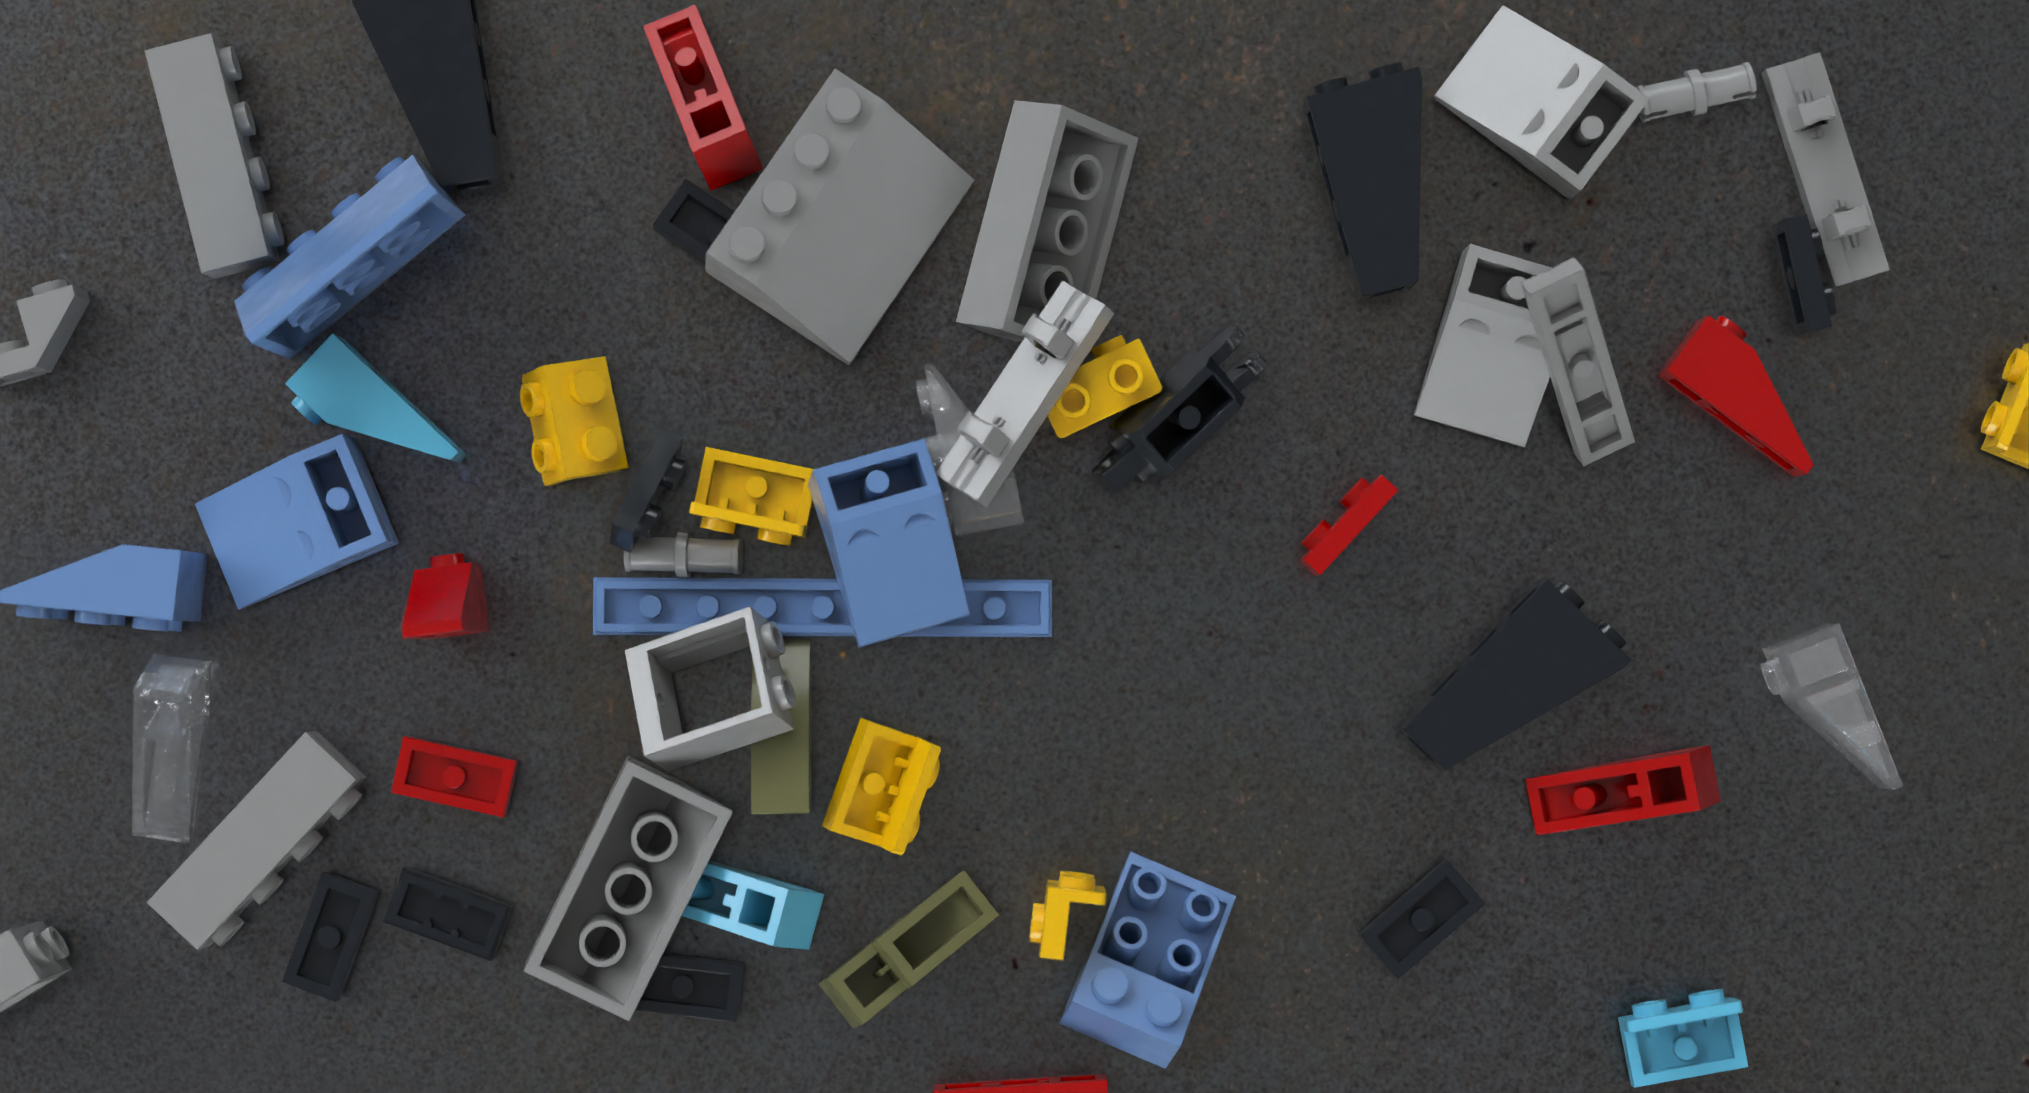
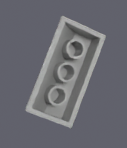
[956,100,1139,349]
[524,755,733,1021]

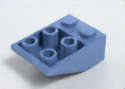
[195,434,399,610]
[808,438,970,648]
[0,544,208,632]
[1059,852,1236,1069]

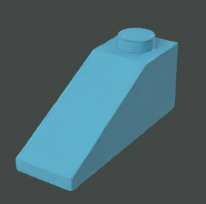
[285,333,467,463]
[682,860,824,950]

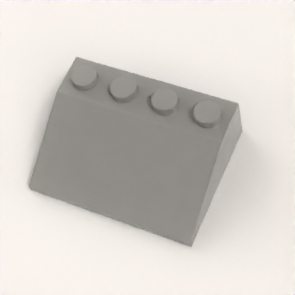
[705,69,975,366]

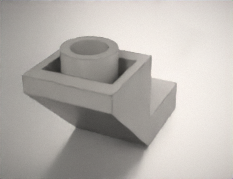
[0,279,90,387]

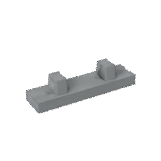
[1761,52,1890,288]
[1521,257,1635,467]
[936,281,1114,508]

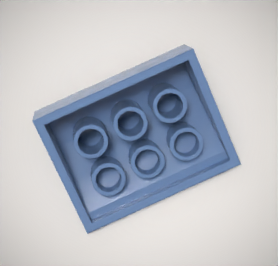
[234,155,466,359]

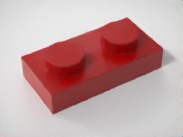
[1299,474,1398,576]
[391,736,519,817]

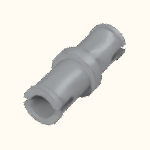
[1635,62,1757,123]
[624,532,744,578]

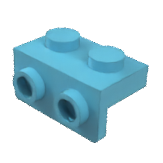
[1618,989,1748,1088]

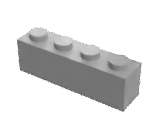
[144,33,284,279]
[146,731,367,950]

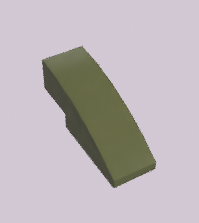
[751,639,813,814]
[819,870,999,1029]

